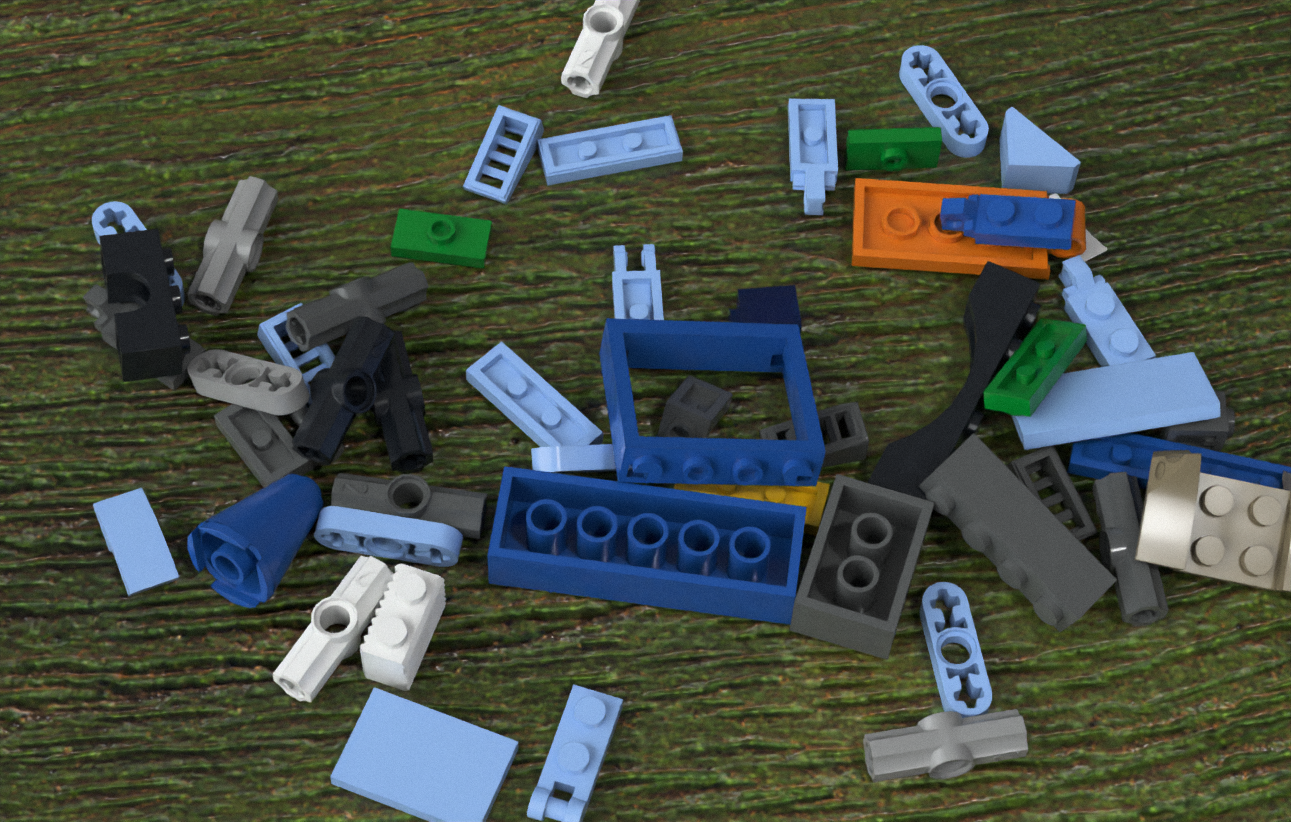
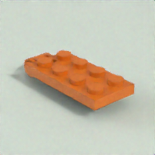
[852,178,1086,280]

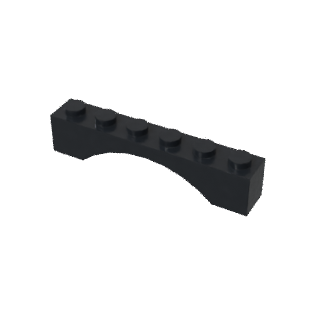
[867,261,1042,518]

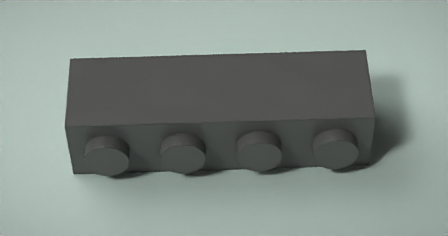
[918,433,1117,632]

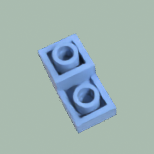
[93,488,179,596]

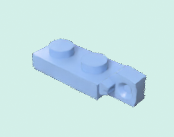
[788,98,838,215]
[1059,255,1156,367]

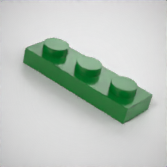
[983,318,1087,417]

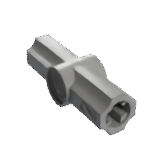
[187,176,279,316]
[863,709,1028,782]

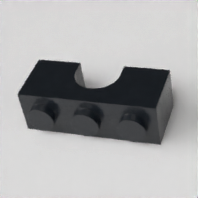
[99,229,191,382]

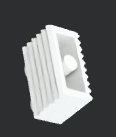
[360,563,446,691]

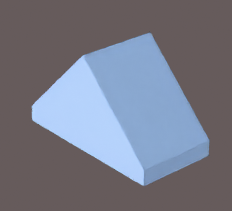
[999,107,1081,194]

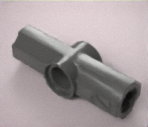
[285,262,429,352]
[1092,472,1169,627]
[331,473,487,539]

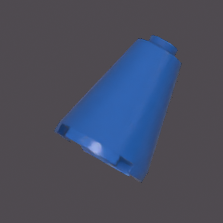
[187,474,323,608]

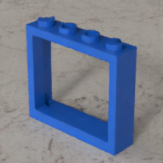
[599,318,826,487]

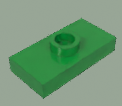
[844,127,942,171]
[390,208,492,269]

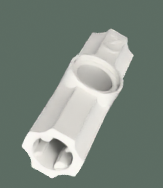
[561,0,640,98]
[273,556,394,703]

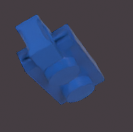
[940,194,1076,250]

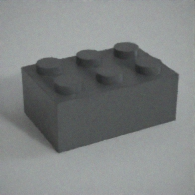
[790,474,934,660]

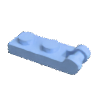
[527,684,623,822]

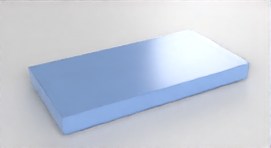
[1011,352,1220,450]

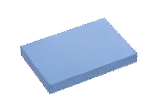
[330,687,519,822]

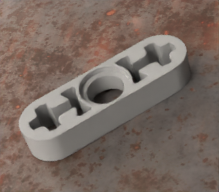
[187,349,310,415]

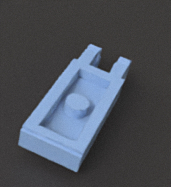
[612,244,664,320]

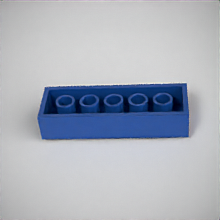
[487,466,807,625]

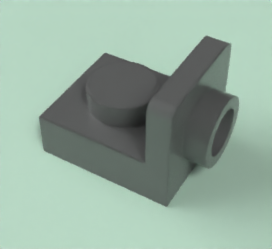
[657,375,733,438]
[1159,391,1235,452]

